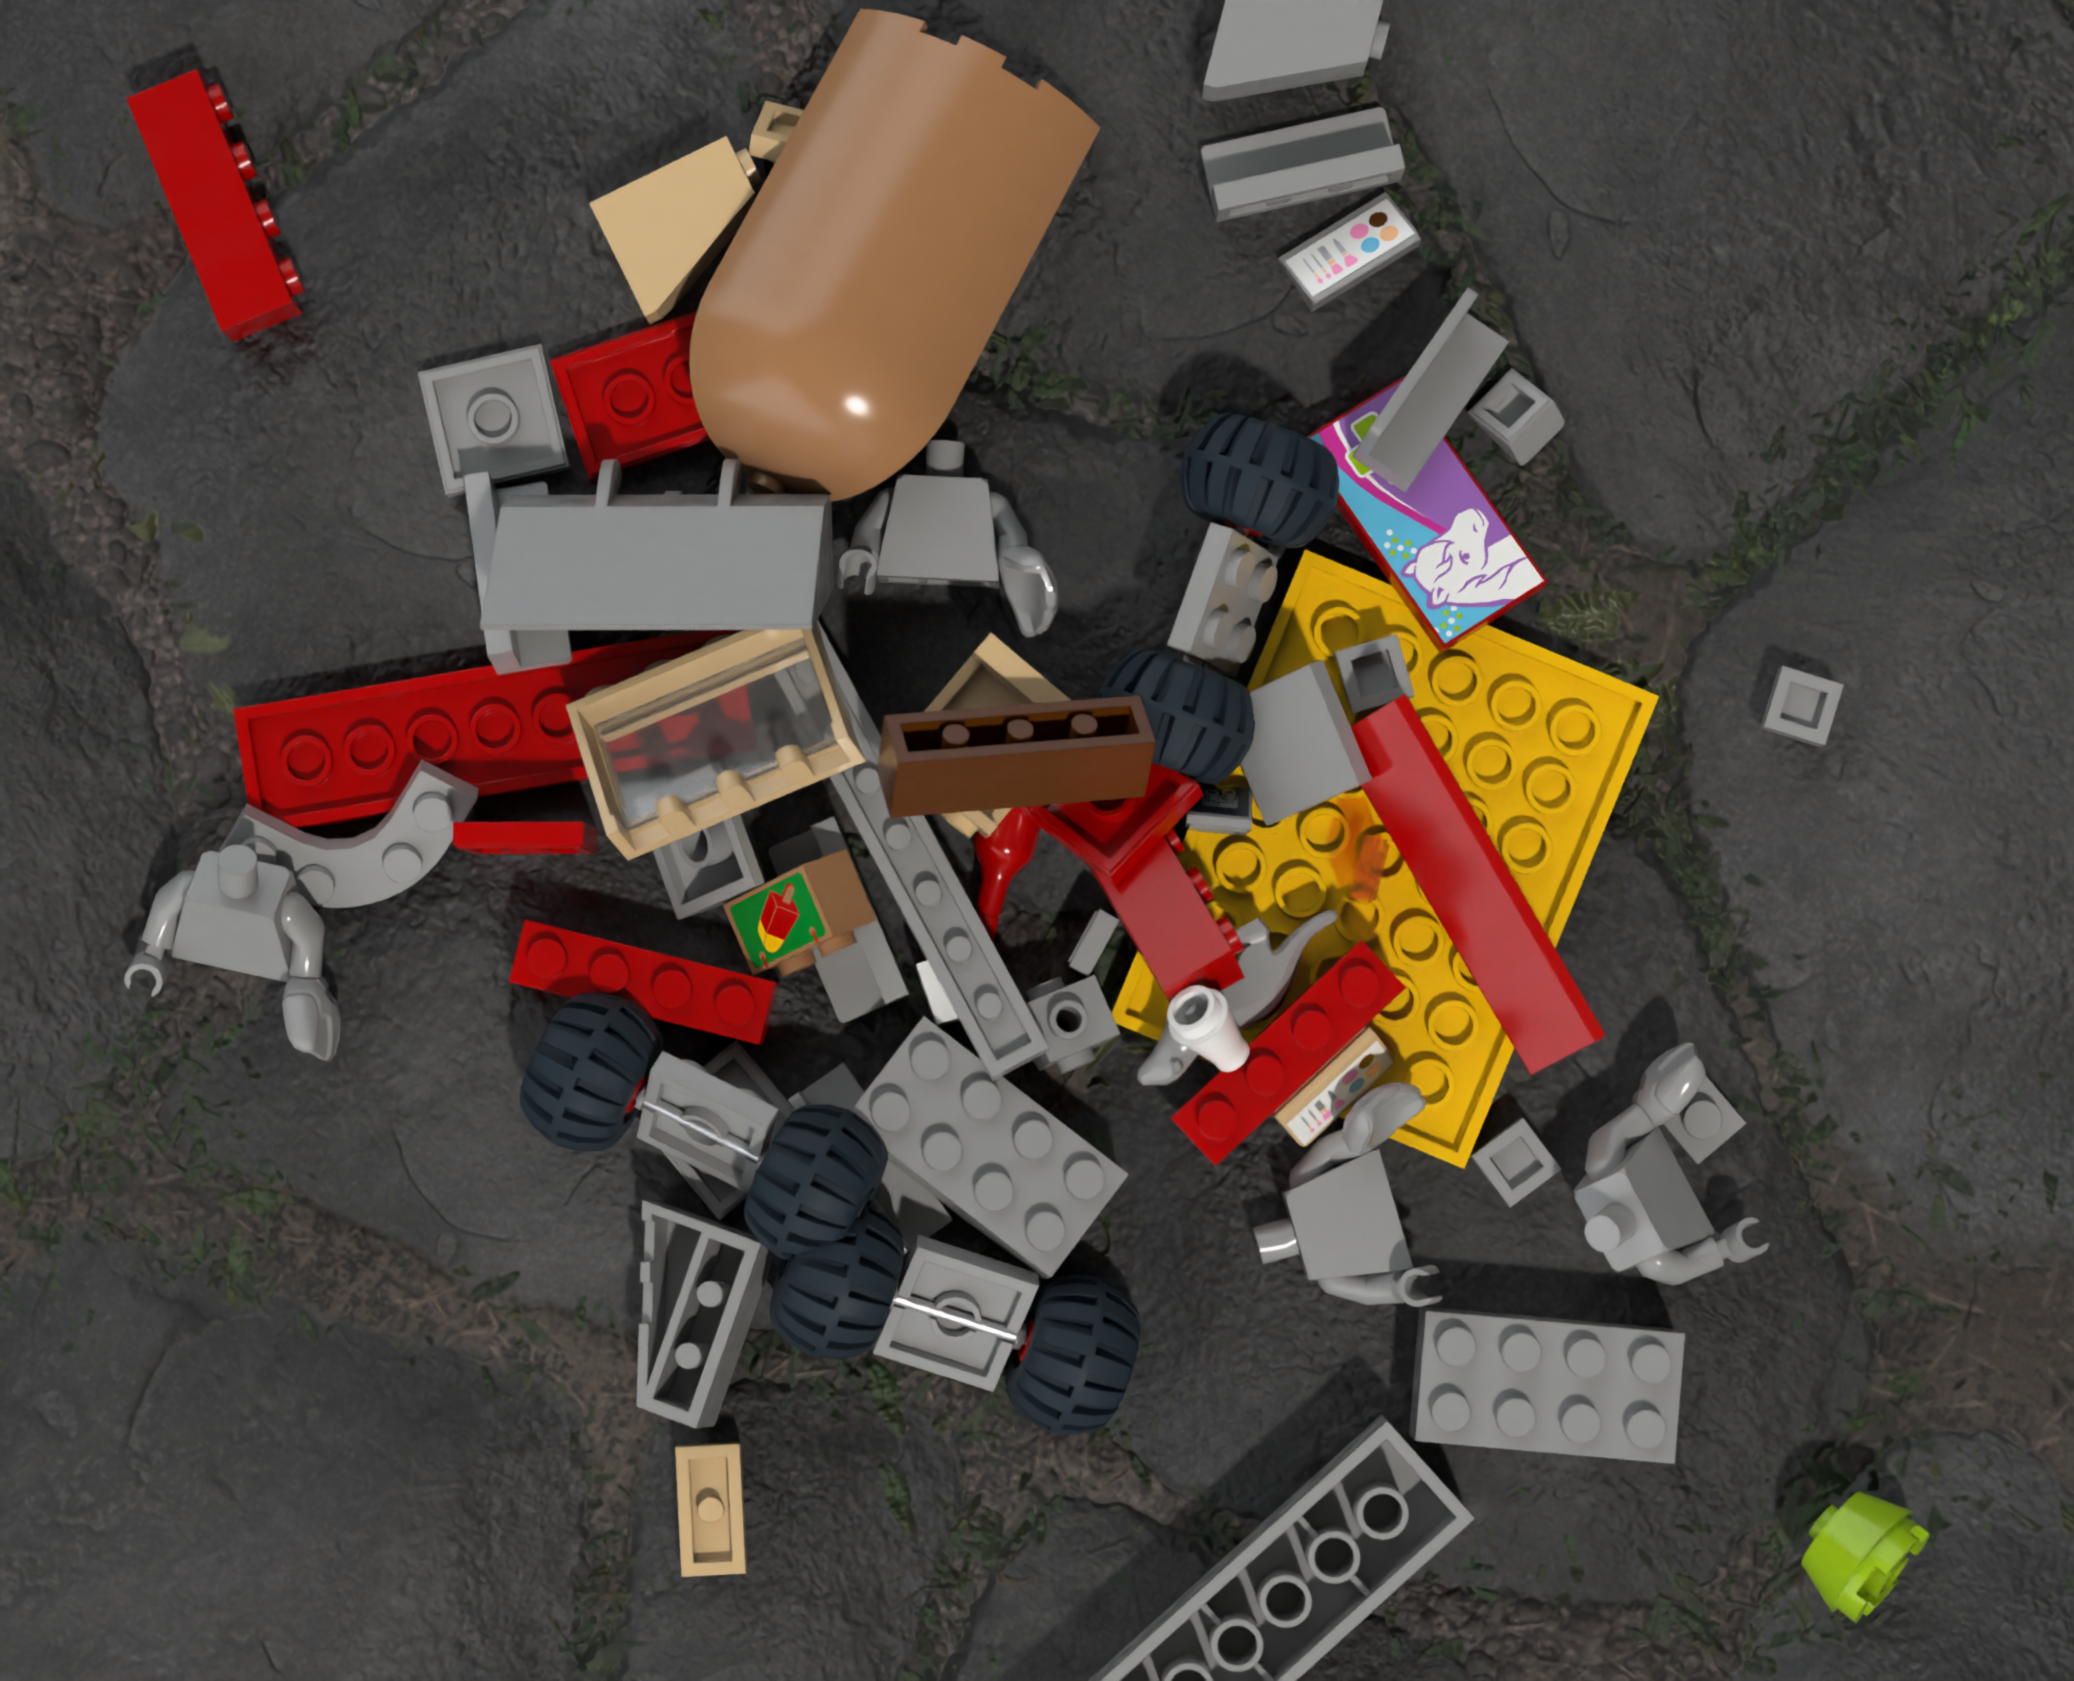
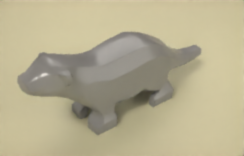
[1137,910,1338,1086]

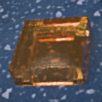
[1345,835,1390,905]

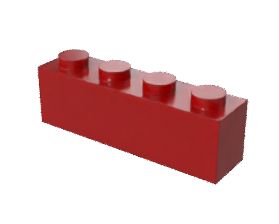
[126,69,306,342]
[1089,827,1245,1004]
[509,920,780,1045]
[1169,940,1406,1166]

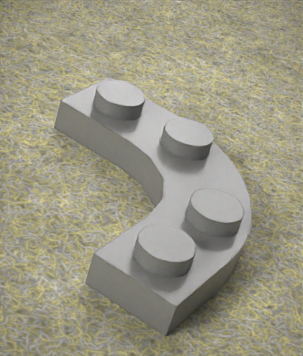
[218,760,479,908]

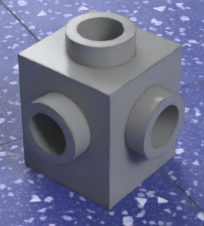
[1026,975,1120,1074]

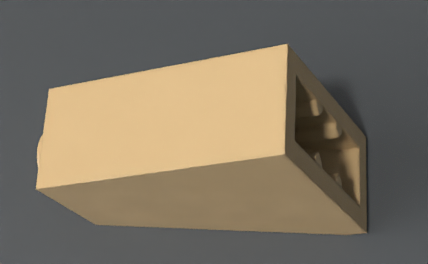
[589,136,762,327]

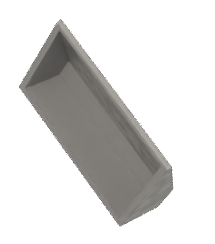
[480,459,834,630]

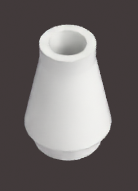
[1167,985,1250,1072]

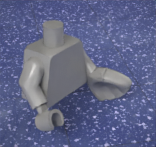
[837,440,1059,638]
[124,844,341,1062]
[1574,1042,1769,1285]
[1253,1082,1442,1307]

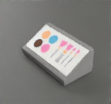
[1278,192,1422,313]

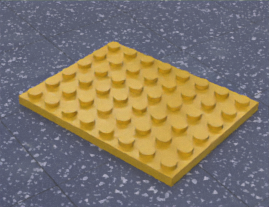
[1111,549,1659,1169]

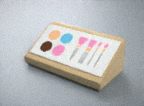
[1271,1027,1395,1147]

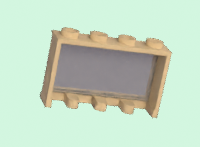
[566,624,866,861]

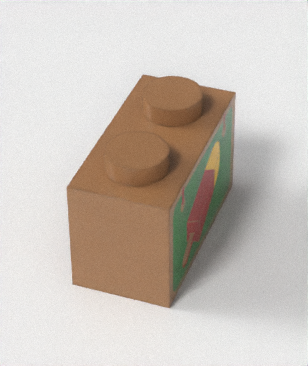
[723,849,877,977]

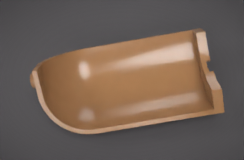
[689,9,1101,502]

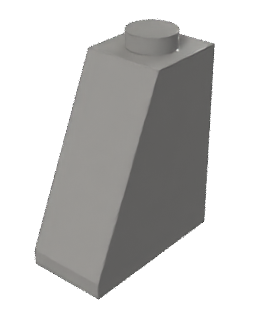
[1201,0,1390,102]

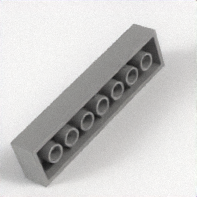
[1088,1415,1475,1681]

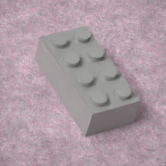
[851,1016,1129,1280]
[1409,1307,1685,1464]

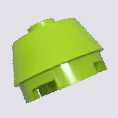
[1801,1491,1930,1623]

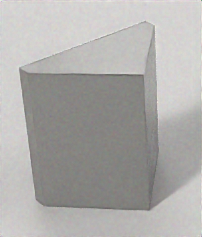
[635,762,769,920]

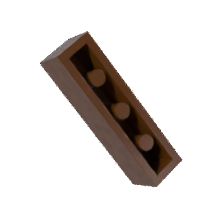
[877,695,1156,818]

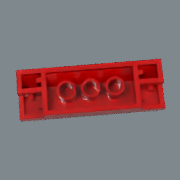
[1351,694,1606,1075]

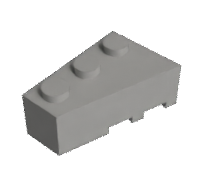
[636,1200,774,1429]

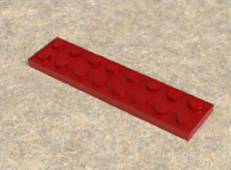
[233,630,759,829]

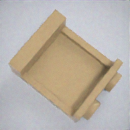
[924,633,1072,839]

